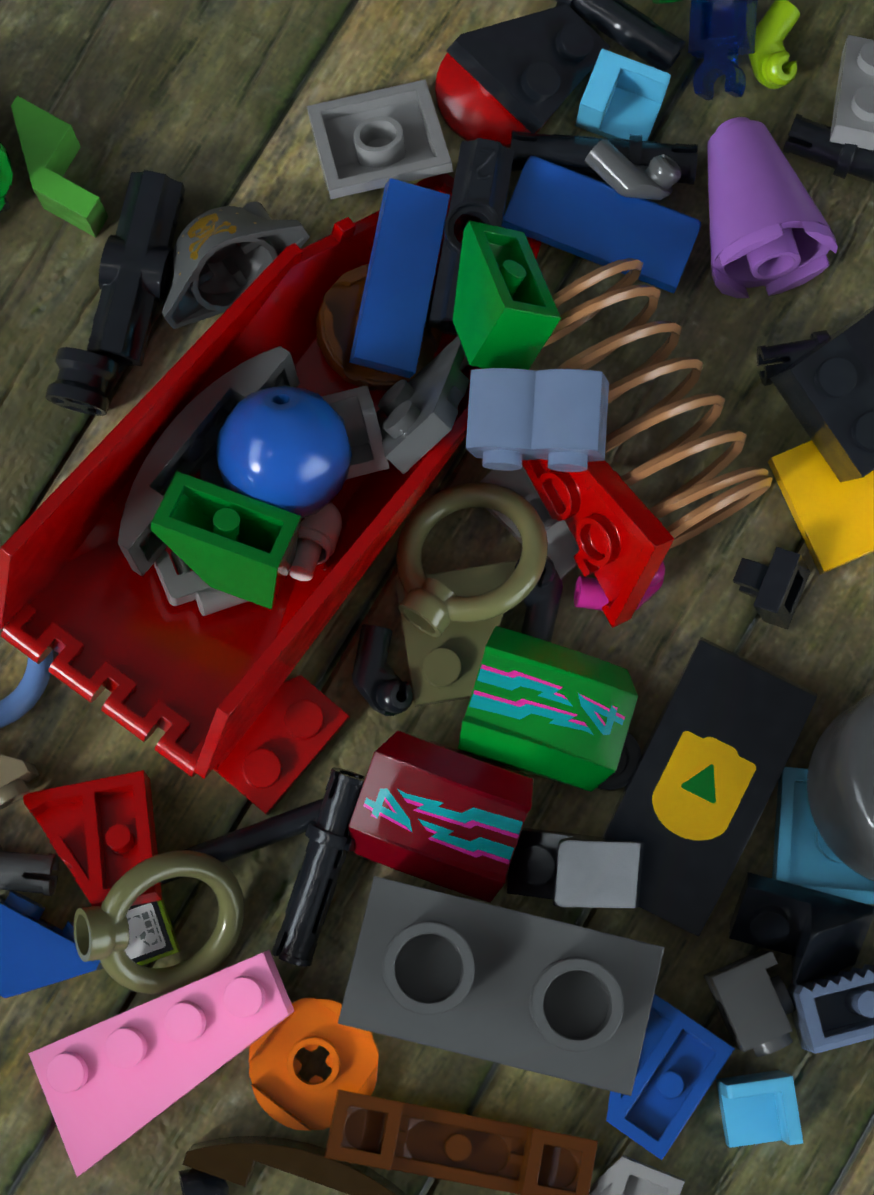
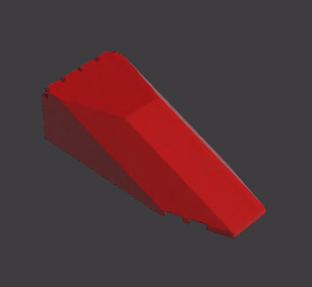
[0,173,542,779]

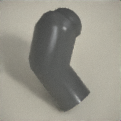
[584,138,681,200]

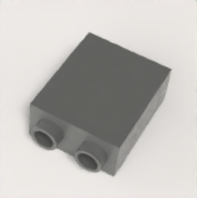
[338,876,665,1096]

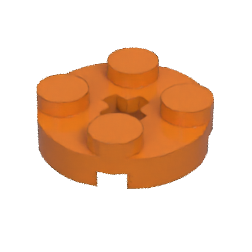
[248,996,379,1131]

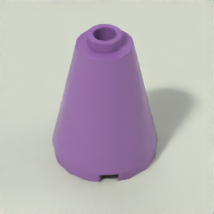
[707,117,838,298]

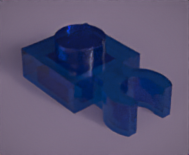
[688,0,758,100]

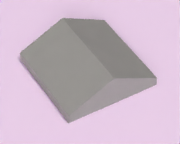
[307,79,453,199]

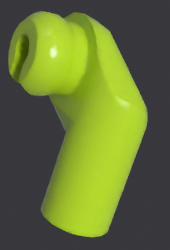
[746,0,800,89]

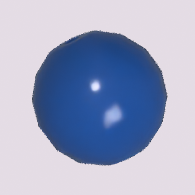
[216,386,352,519]

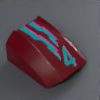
[348,731,534,903]

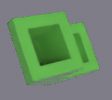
[11,96,108,238]

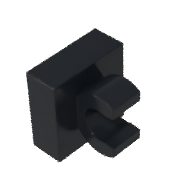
[733,547,810,630]

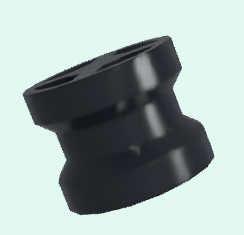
[45,347,120,416]

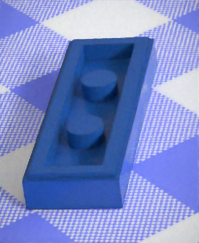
[349,178,450,378]

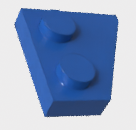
[606,994,735,1160]

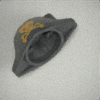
[162,201,310,329]

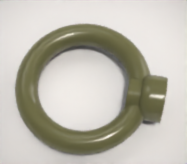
[396,482,548,638]
[74,850,245,995]

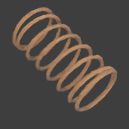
[544,258,773,549]

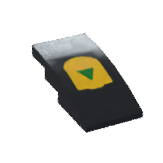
[602,637,817,937]

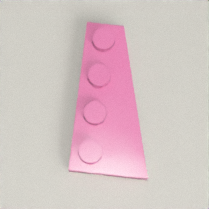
[28,950,294,1177]

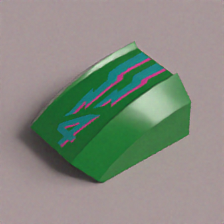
[458,626,638,792]

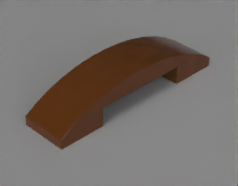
[324,1089,598,1195]

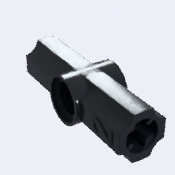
[428,138,514,336]
[87,170,185,367]

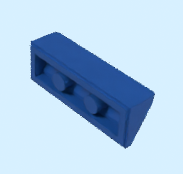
[502,156,702,294]

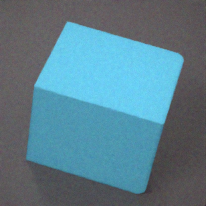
[575,49,671,141]
[716,1070,803,1148]

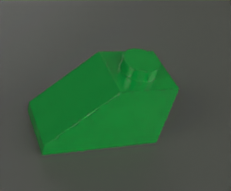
[453,220,561,370]
[151,471,301,610]

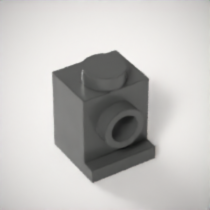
[704,950,795,1057]

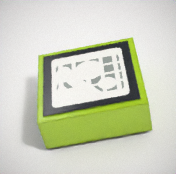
[125,897,181,965]

